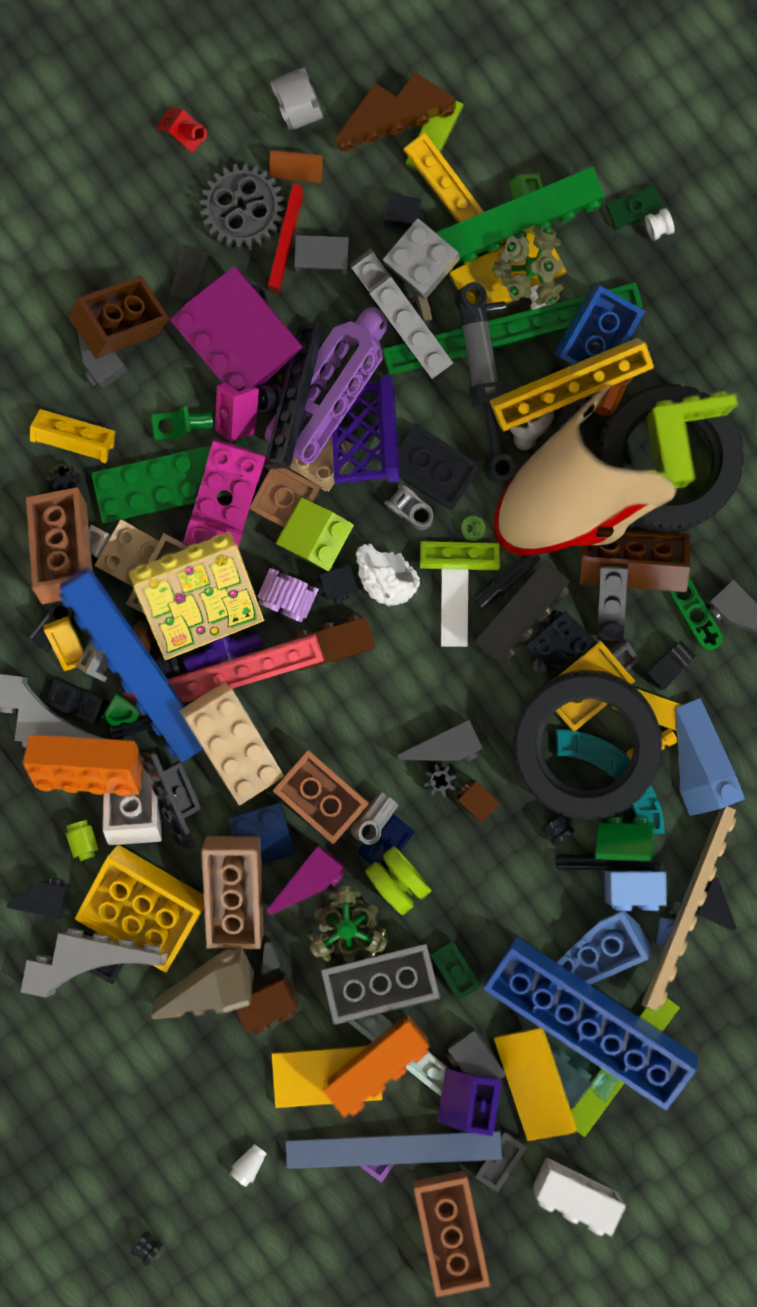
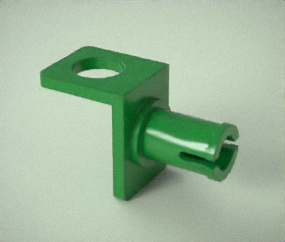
[151,406,213,441]

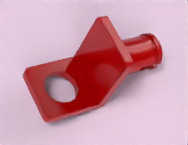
[156,107,207,152]

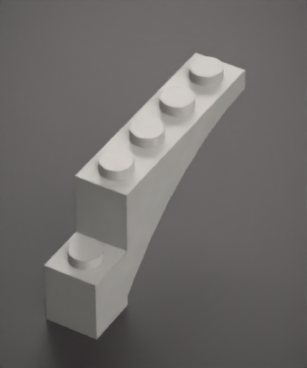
[350,249,453,379]
[0,674,109,747]
[21,928,168,998]

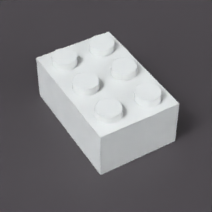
[532,1157,625,1236]

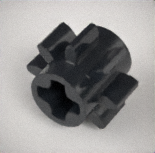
[46,464,81,492]

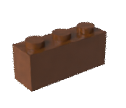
[290,614,375,671]

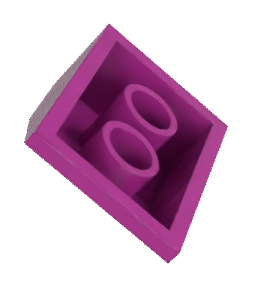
[267,844,344,915]

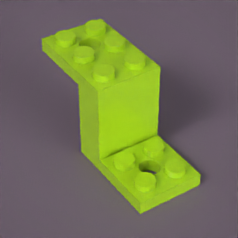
[641,392,737,489]

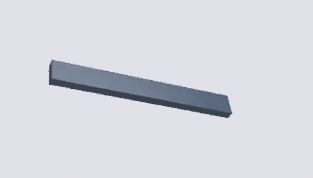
[286,1130,502,1169]

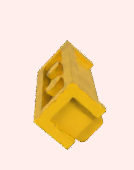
[30,409,115,463]

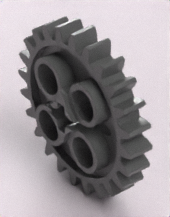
[200,164,285,250]

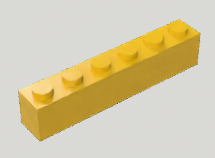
[489,338,654,431]

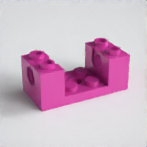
[183,439,266,548]

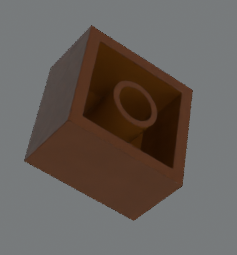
[236,973,299,1035]

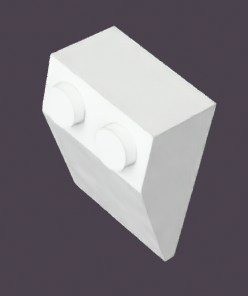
[103,757,162,845]

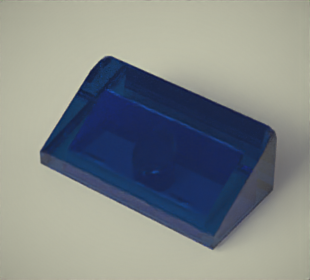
[358,813,416,868]

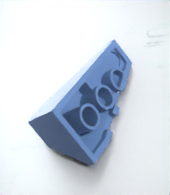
[675,698,745,816]
[556,911,652,985]

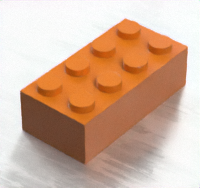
[23,735,144,796]
[323,1013,429,1117]

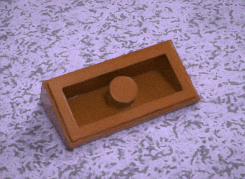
[270,150,323,183]

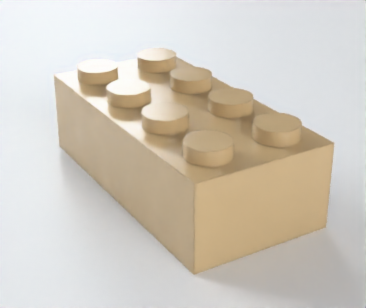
[179,682,285,805]

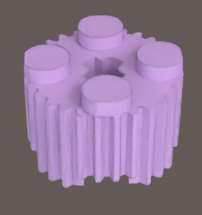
[257,568,319,622]

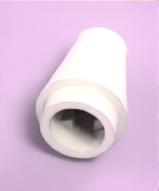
[229,1144,267,1187]

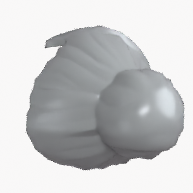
[510,410,554,451]

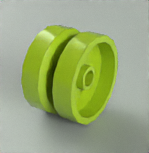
[365,846,432,916]

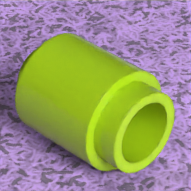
[66,820,99,862]

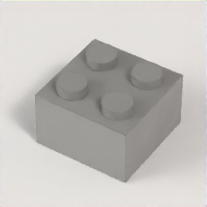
[383,219,460,300]

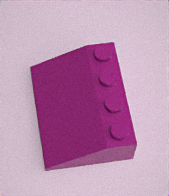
[170,266,303,392]

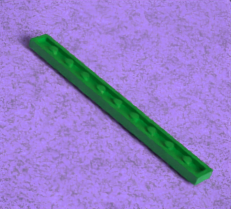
[383,283,643,376]

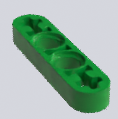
[668,558,723,650]

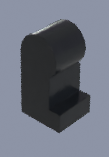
[644,640,696,691]

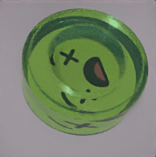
[460,514,487,542]

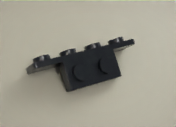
[140,750,201,849]

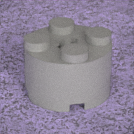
[270,67,324,130]

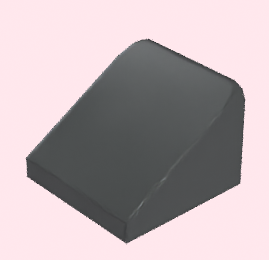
[607,639,640,671]
[261,939,281,975]

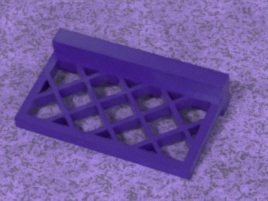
[330,376,400,484]

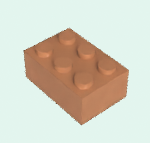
[273,750,369,844]

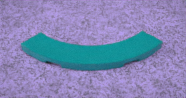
[556,729,665,834]

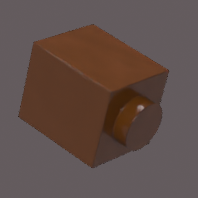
[457,781,500,822]

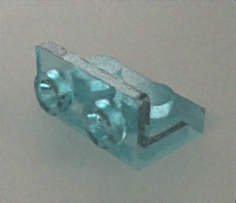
[551,1048,593,1108]

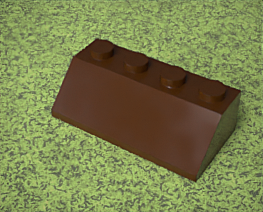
[580,528,690,592]

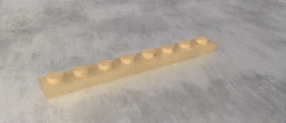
[641,806,736,1011]

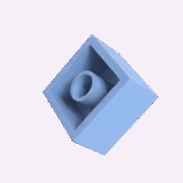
[604,870,666,911]

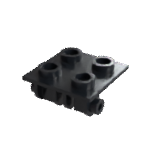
[525,610,598,676]

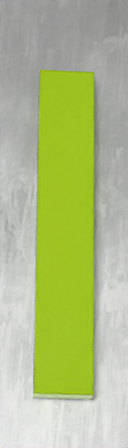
[570,997,680,1137]

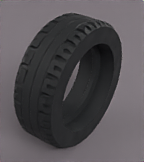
[594,384,744,533]
[513,670,662,820]

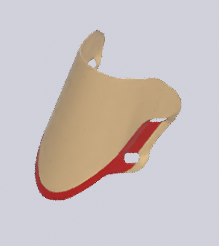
[494,385,676,556]

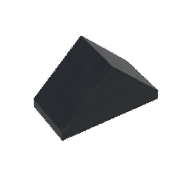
[695,877,737,931]

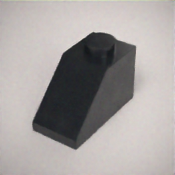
[6,877,70,919]

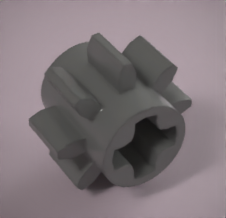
[424,765,456,797]

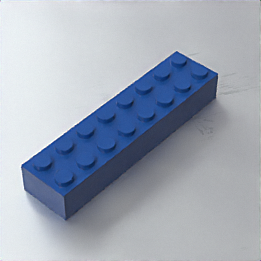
[483,936,698,1110]

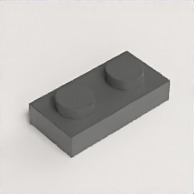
[474,1130,527,1193]

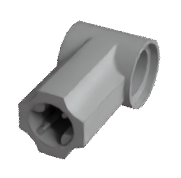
[350,791,399,844]

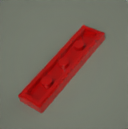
[268,184,304,294]

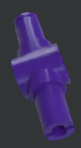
[183,632,263,673]

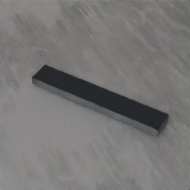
[264,323,325,470]

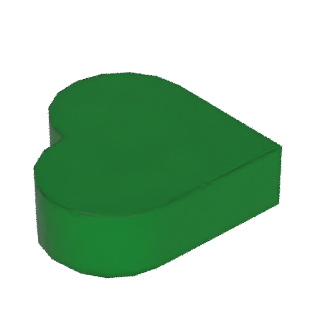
[104,692,140,726]

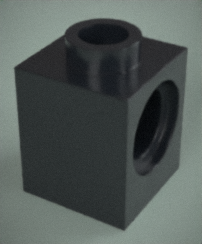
[385,193,425,230]

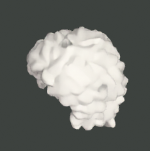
[356,544,420,606]

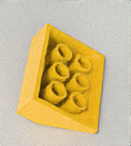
[75,845,205,973]

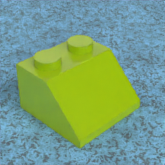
[275,497,354,571]

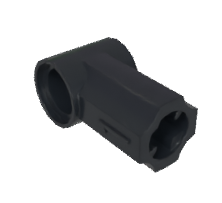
[29,602,77,652]

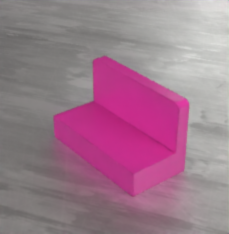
[215,382,259,443]

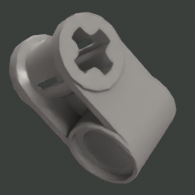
[384,483,433,530]

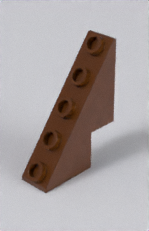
[335,72,456,152]

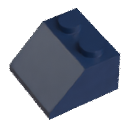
[228,802,297,864]

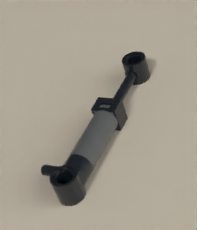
[455,282,516,482]

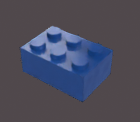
[554,283,645,365]

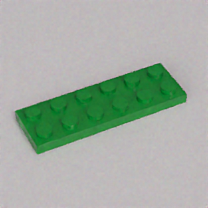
[91,438,257,525]

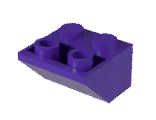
[437,1067,501,1136]

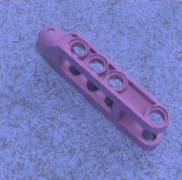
[265,307,387,464]

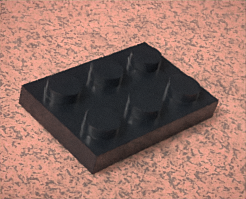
[398,423,481,511]

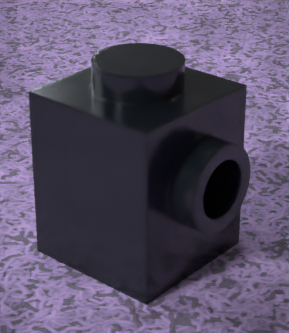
[317,565,358,603]

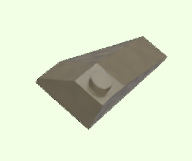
[151,947,254,1020]

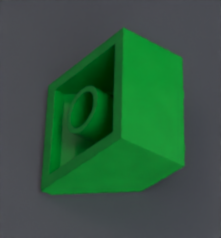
[596,816,655,861]

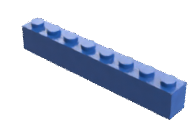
[59,566,203,762]

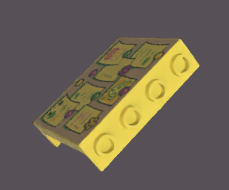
[129,532,264,660]

